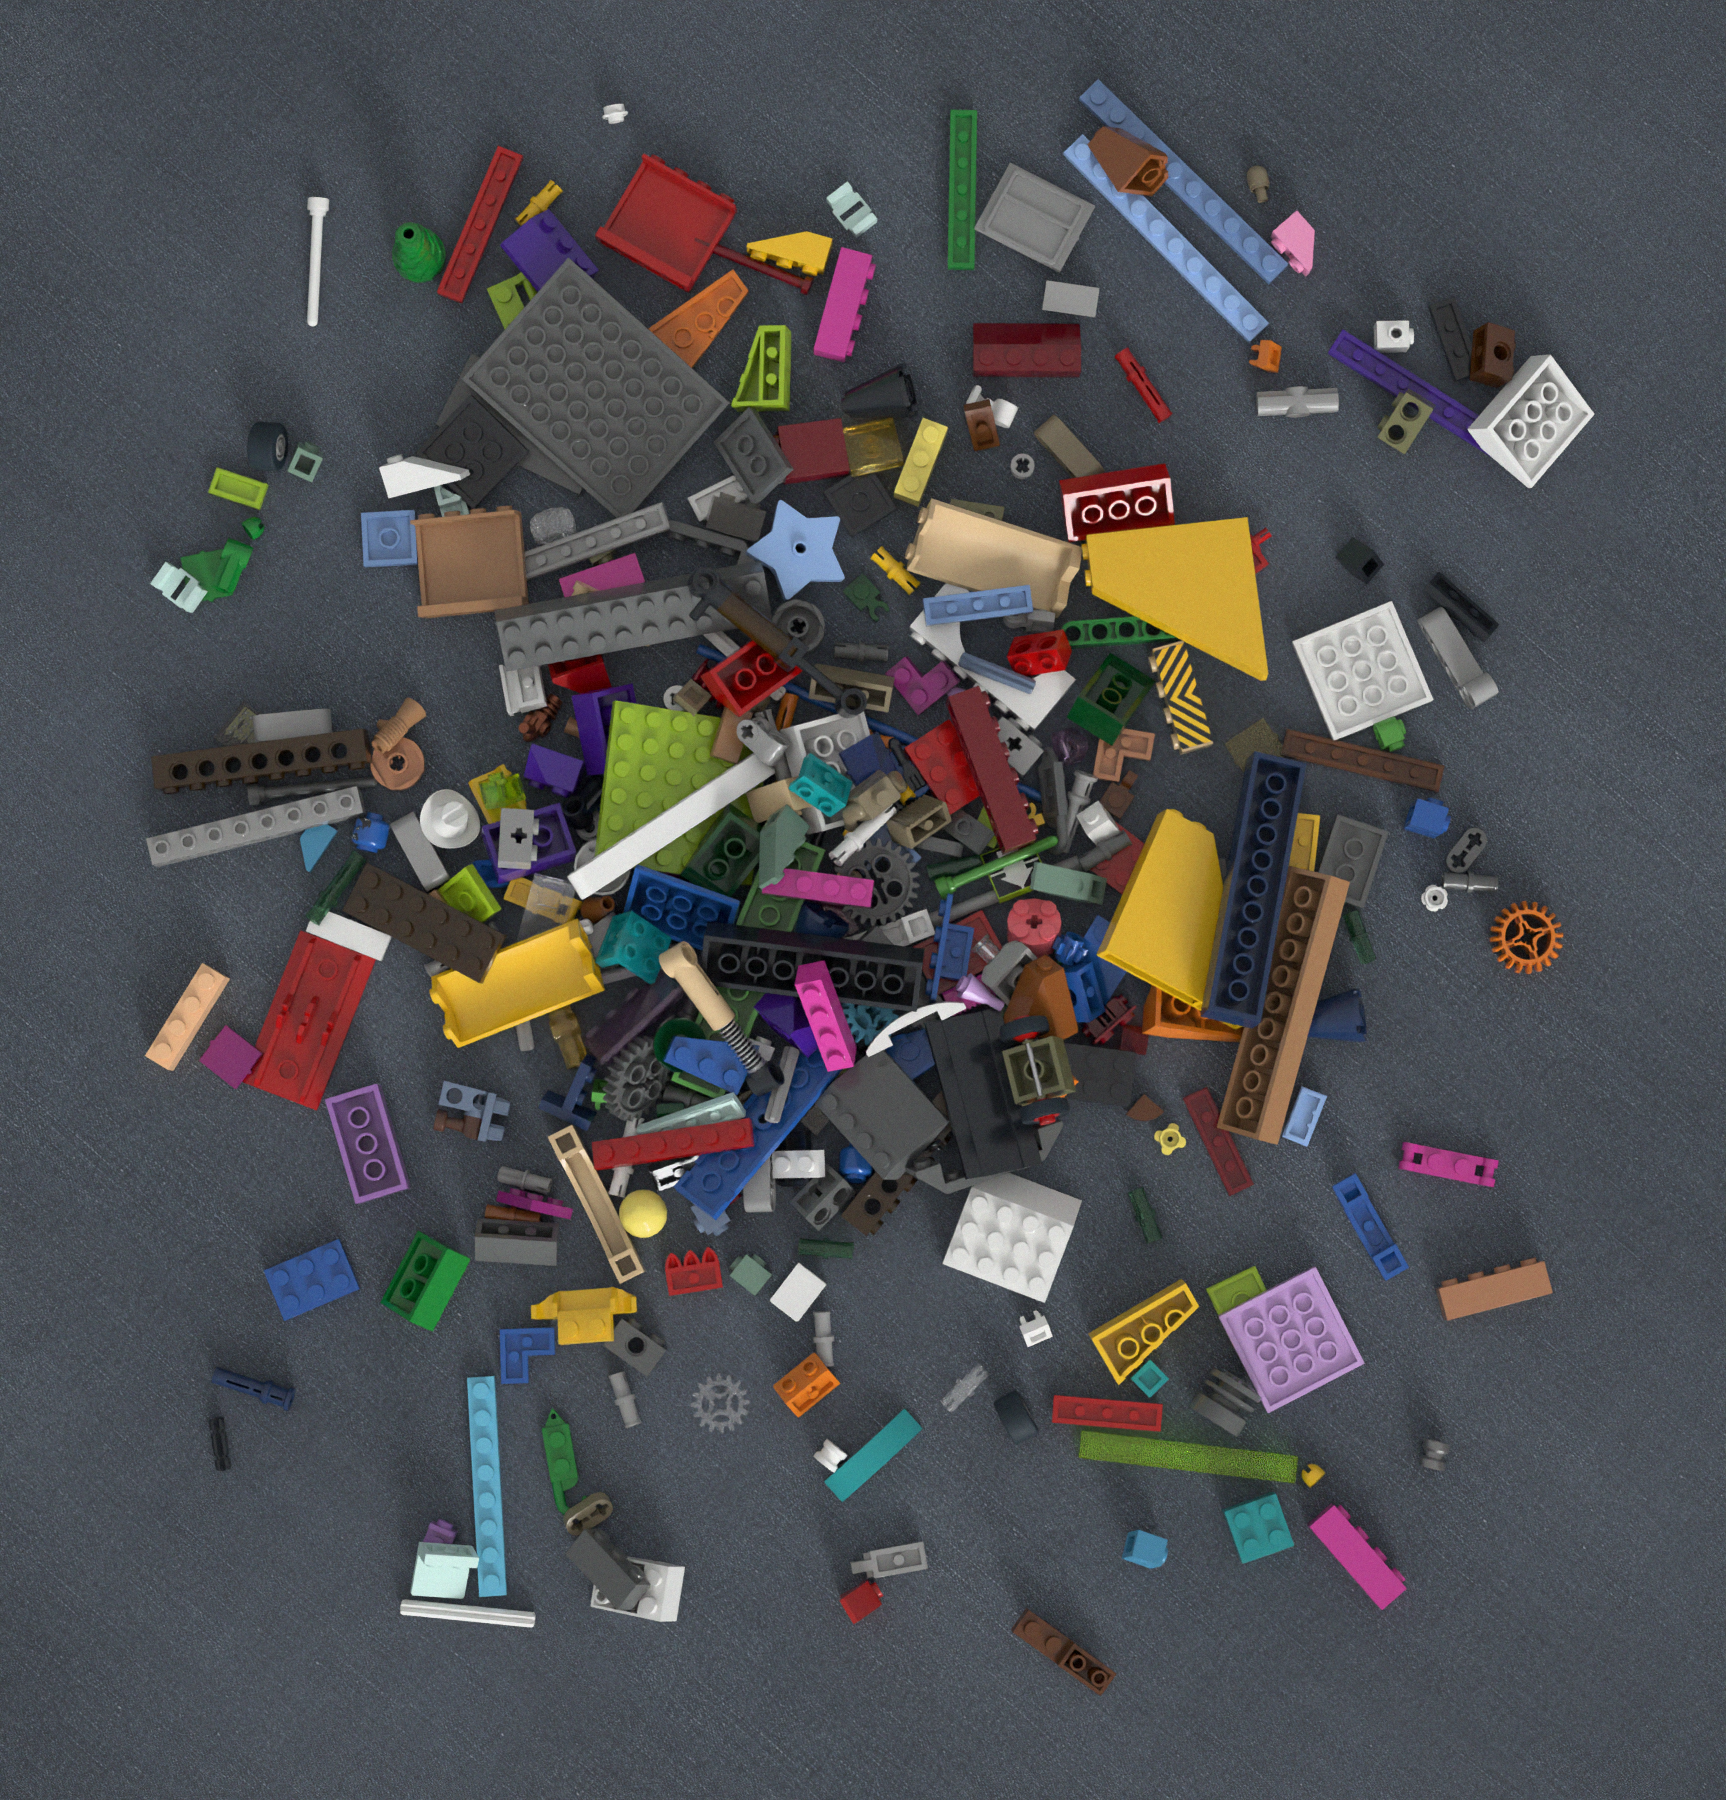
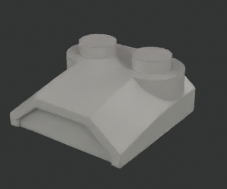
[982,941,1038,1006]

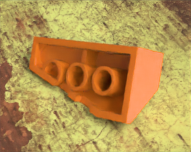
[1142,985,1244,1043]

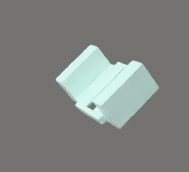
[826,182,877,238]
[150,562,208,613]

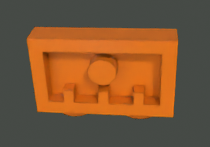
[773,1353,841,1418]

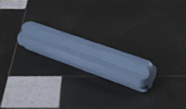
[958,653,1036,694]

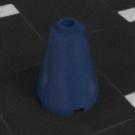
[793,900,850,938]
[1307,988,1367,1042]

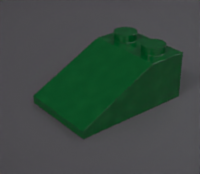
[1067,653,1156,746]
[680,803,763,898]

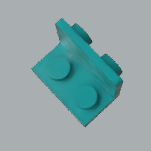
[595,911,671,984]

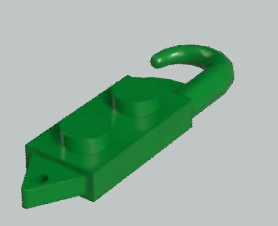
[542,1408,587,1515]

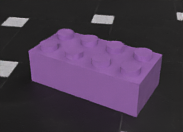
[325,1084,411,1204]

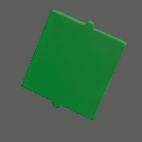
[181,549,233,602]

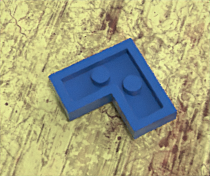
[500,1327,556,1384]

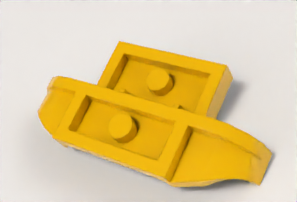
[531,1287,637,1345]

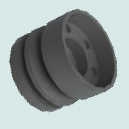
[1189,1367,1262,1437]

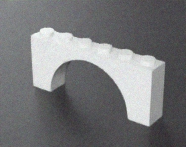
[910,583,1076,732]

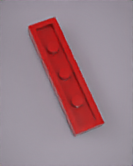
[1051,1395,1163,1432]

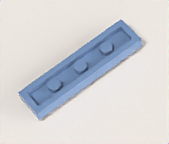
[922,585,1033,626]

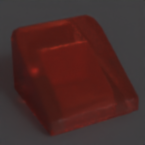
[1119,1024,1149,1055]

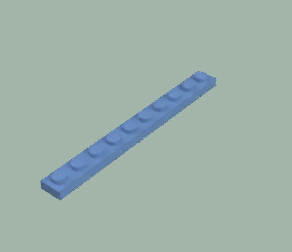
[1079,79,1288,285]

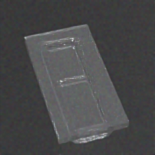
[516,873,575,943]

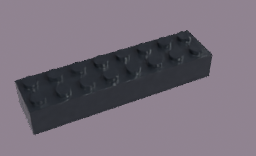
[701,921,925,1012]

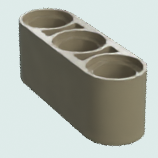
[1033,414,1105,478]

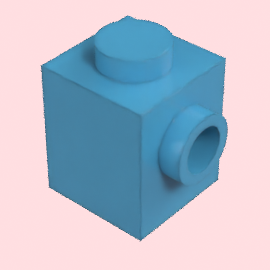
[1121,1530,1168,1569]

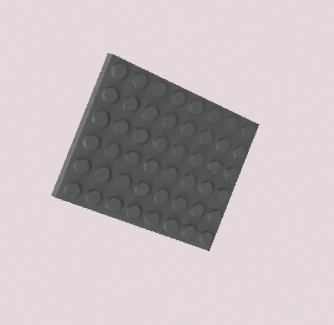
[462,257,730,518]

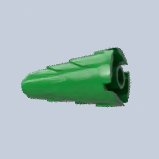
[392,222,446,283]

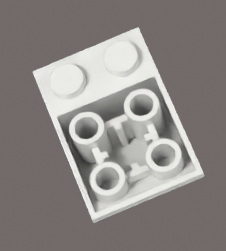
[590,1556,685,1622]

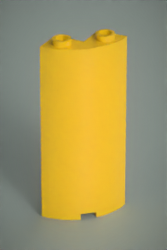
[429,918,605,1048]

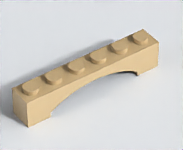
[548,1125,646,1284]

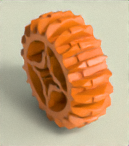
[1489,901,1563,974]

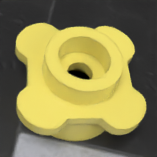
[1154,1123,1186,1155]

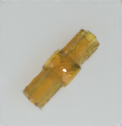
[548,1004,587,1070]

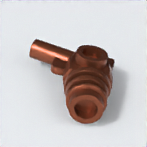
[519,693,563,742]

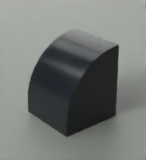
[1335,537,1384,584]

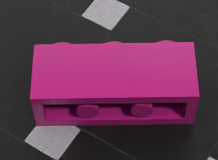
[559,553,645,597]

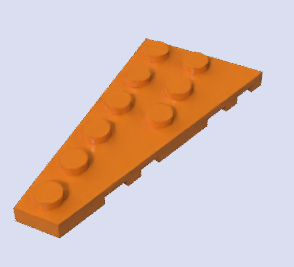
[648,270,749,369]

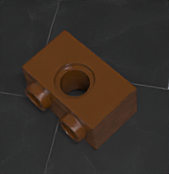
[1470,322,1516,388]

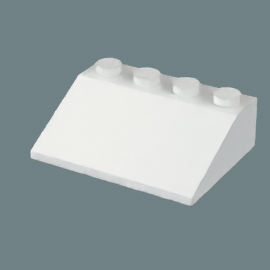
[1467,355,1594,488]
[779,709,879,835]

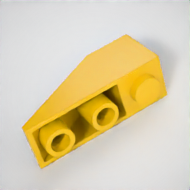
[746,231,833,276]

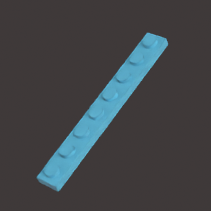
[467,1376,507,1597]

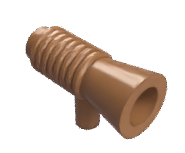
[372,698,426,754]

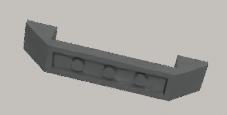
[622,519,755,565]
[905,1119,1063,1194]

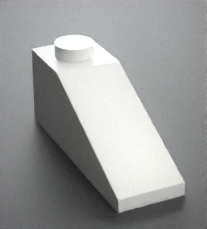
[379,454,470,498]

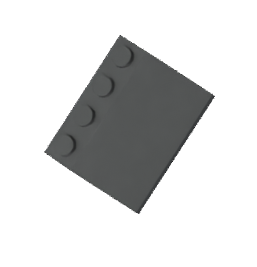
[815,1049,950,1180]

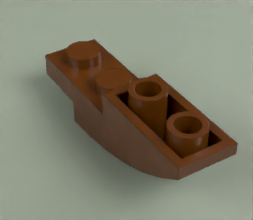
[1011,1608,1116,1696]

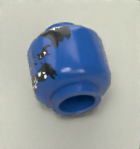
[352,812,390,853]

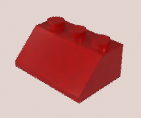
[700,639,802,717]

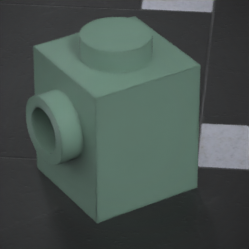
[287,441,323,482]
[729,1253,772,1296]

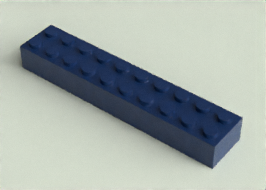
[1200,751,1306,1029]

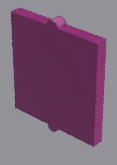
[199,1025,263,1089]

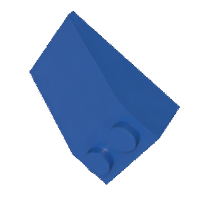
[1079,915,1127,1007]

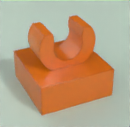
[1249,340,1282,373]

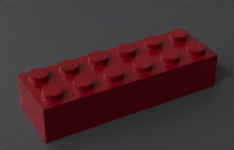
[946,686,1039,855]

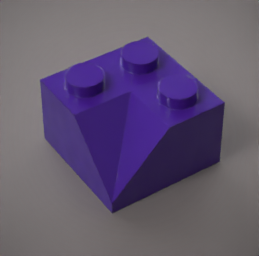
[523,744,586,798]
[754,993,818,1058]

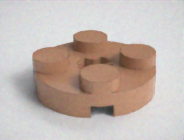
[370,737,425,791]

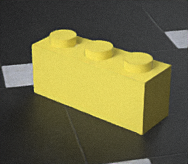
[894,418,948,507]

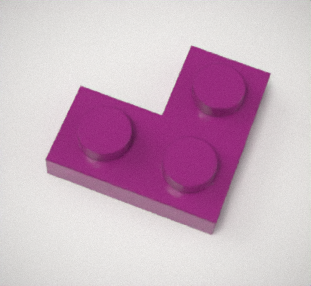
[885,656,961,715]
[496,1188,573,1219]

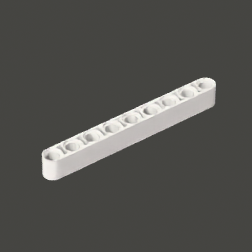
[567,753,776,900]

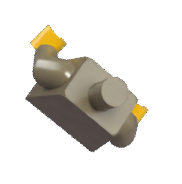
[842,769,916,836]

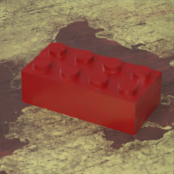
[1059,463,1175,542]

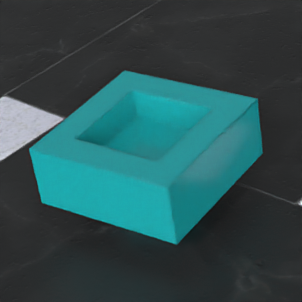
[1130,1359,1169,1398]

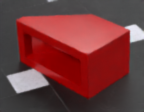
[839,1579,884,1624]

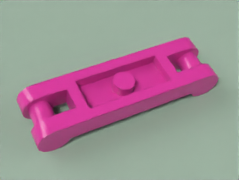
[1398,1142,1499,1187]

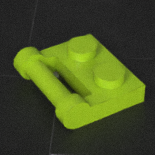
[487,272,538,329]

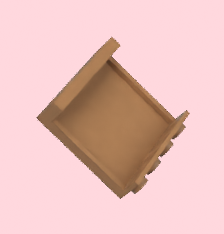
[410,506,529,618]

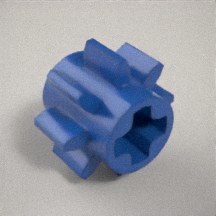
[1052,932,1088,966]

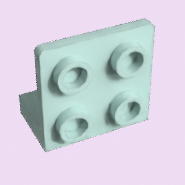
[410,1542,479,1599]

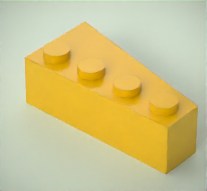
[1088,1279,1199,1385]

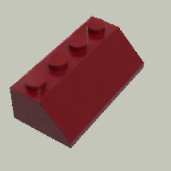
[973,323,1081,377]

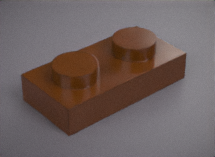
[963,399,1000,452]

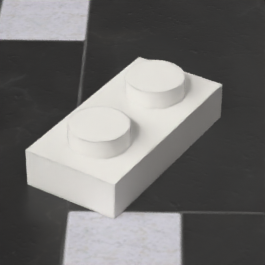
[772,1150,825,1178]

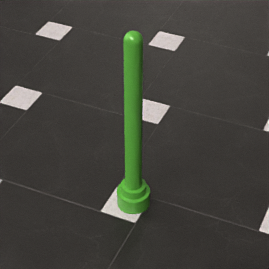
[935,835,1058,900]

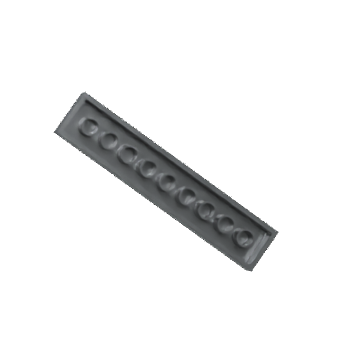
[495,560,773,672]

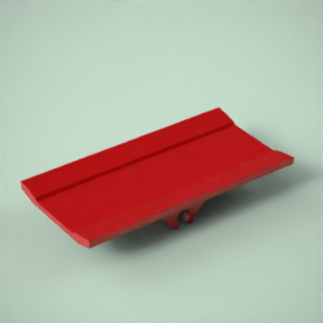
[242,930,376,1110]

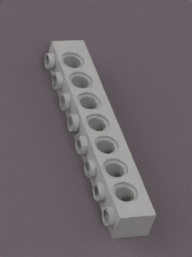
[146,786,367,867]

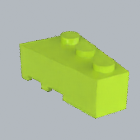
[731,325,791,412]

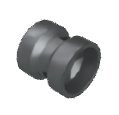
[1418,1438,1451,1471]

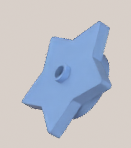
[745,500,845,602]

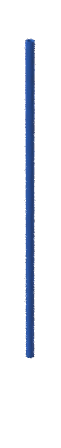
[696,643,1042,803]

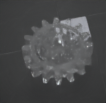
[691,1374,750,1433]

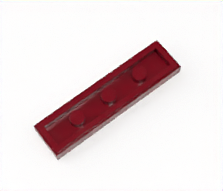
[1182,1087,1254,1196]

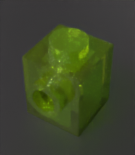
[479,771,526,810]

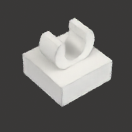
[1019,1310,1053,1347]

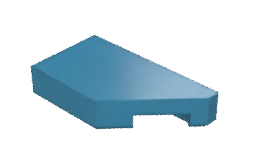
[300,824,338,873]

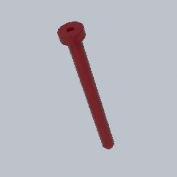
[694,238,814,296]

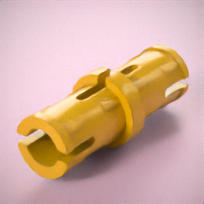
[515,180,563,226]
[870,546,921,595]

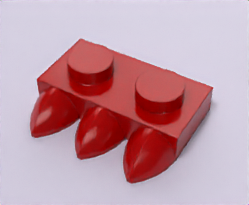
[665,1247,723,1296]

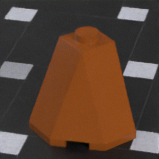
[1087,126,1168,196]
[1003,955,1078,1040]

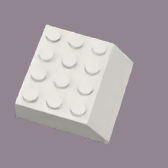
[942,1173,1082,1303]

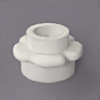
[602,104,628,124]
[1421,885,1448,911]

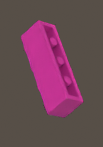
[814,247,876,363]
[762,868,874,909]
[795,961,857,1072]
[1307,1503,1407,1610]

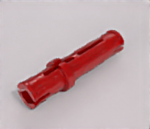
[1114,347,1173,423]

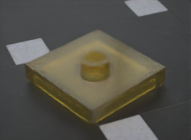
[843,417,904,477]

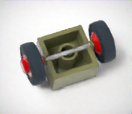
[1000,1015,1076,1125]

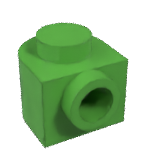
[1373,716,1406,752]

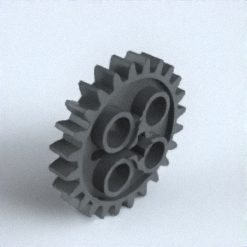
[834,838,920,926]
[603,1035,672,1122]

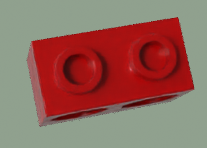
[1007,629,1072,676]

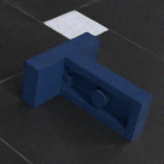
[538,1053,598,1131]

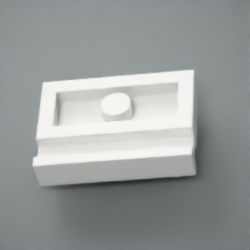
[499,665,547,716]

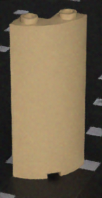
[905,498,1082,618]

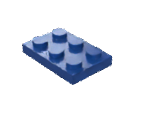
[264,1239,361,1321]

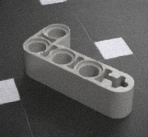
[1417,606,1499,710]

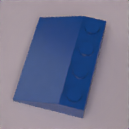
[623,864,740,950]

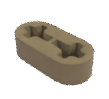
[563,1492,613,1535]

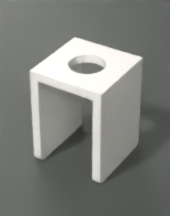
[770,1263,826,1321]

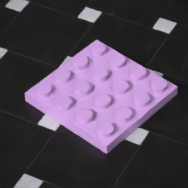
[1218,1266,1365,1413]

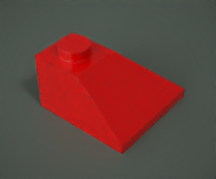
[548,654,612,693]

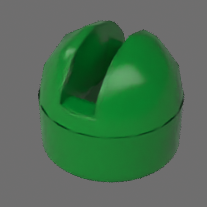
[241,517,265,541]

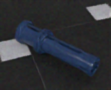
[212,1367,296,1412]

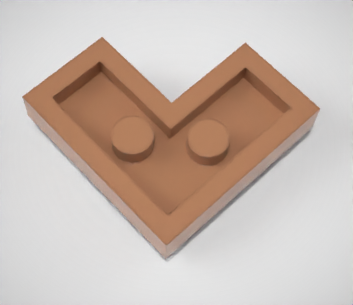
[1093,728,1155,783]

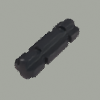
[209,1417,231,1471]

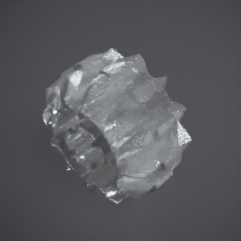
[530,507,576,545]

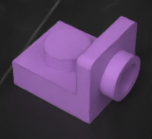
[423,1519,458,1544]

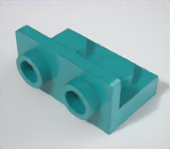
[789,753,853,817]

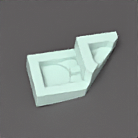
[434,485,469,517]

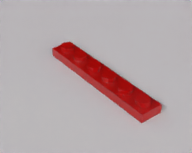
[437,146,523,304]
[592,1118,754,1171]

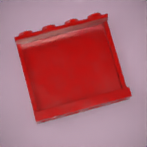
[595,153,737,293]

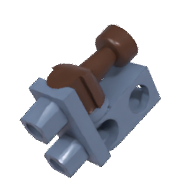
[433,1081,511,1142]

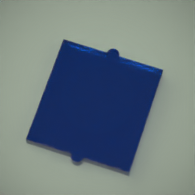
[838,731,898,787]

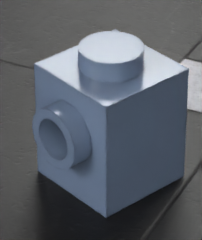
[690,1205,731,1236]

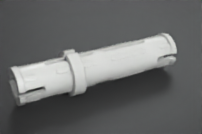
[829,804,897,866]
[608,1117,644,1198]

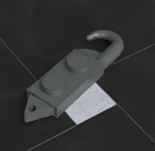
[1038,747,1068,855]

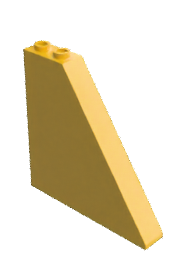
[1081,517,1268,681]
[1096,809,1243,1030]

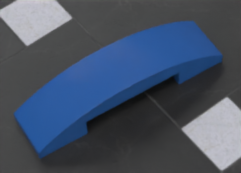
[1331,1173,1409,1281]

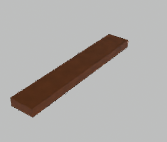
[1280,729,1445,792]

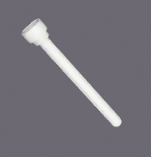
[307,197,329,327]

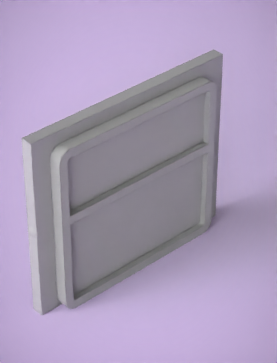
[974,163,1095,273]

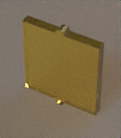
[1224,718,1285,773]

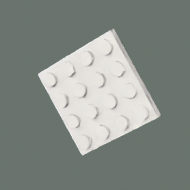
[1292,601,1433,741]

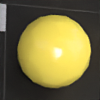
[619,1190,667,1238]

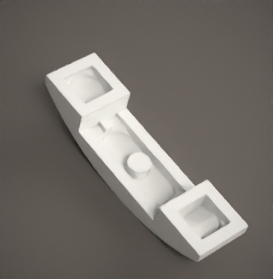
[844,909,935,946]
[866,1001,966,1057]

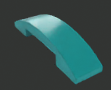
[824,1408,923,1502]

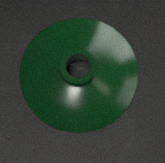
[653,1018,706,1072]

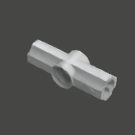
[1256,386,1339,418]

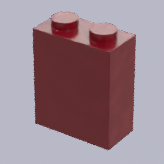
[772,418,850,485]

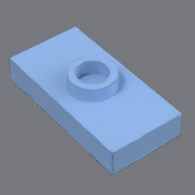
[1281,1086,1327,1147]

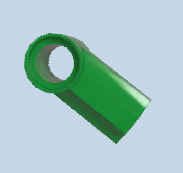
[211,537,253,595]

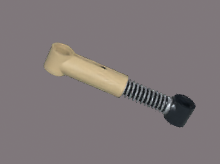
[659,941,785,1097]

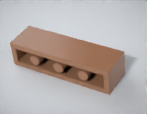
[1435,1257,1553,1321]

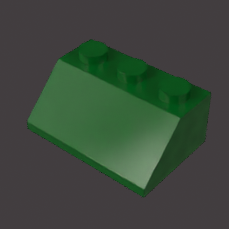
[380,1231,470,1332]

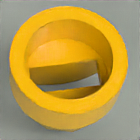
[1301,1464,1325,1488]

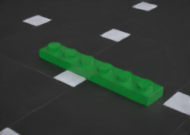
[948,110,977,270]

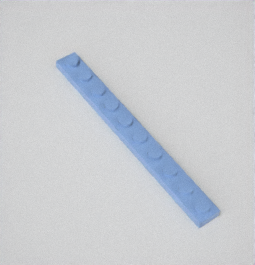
[1063,134,1269,343]

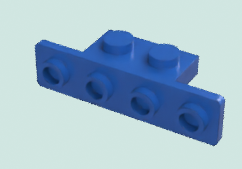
[925,893,974,1003]

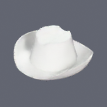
[420,789,480,848]

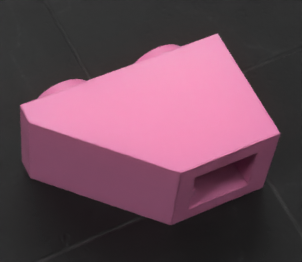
[1271,211,1315,277]

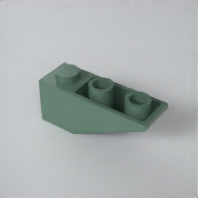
[759,805,810,889]
[1030,862,1107,905]

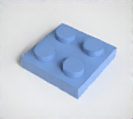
[361,510,418,568]

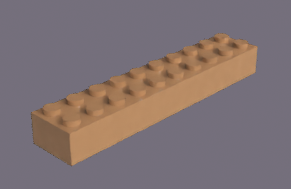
[1217,866,1350,1145]

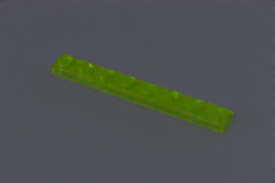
[1078,1430,1298,1483]

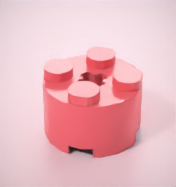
[1007,898,1062,958]

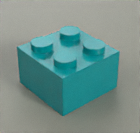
[1222,1491,1294,1564]

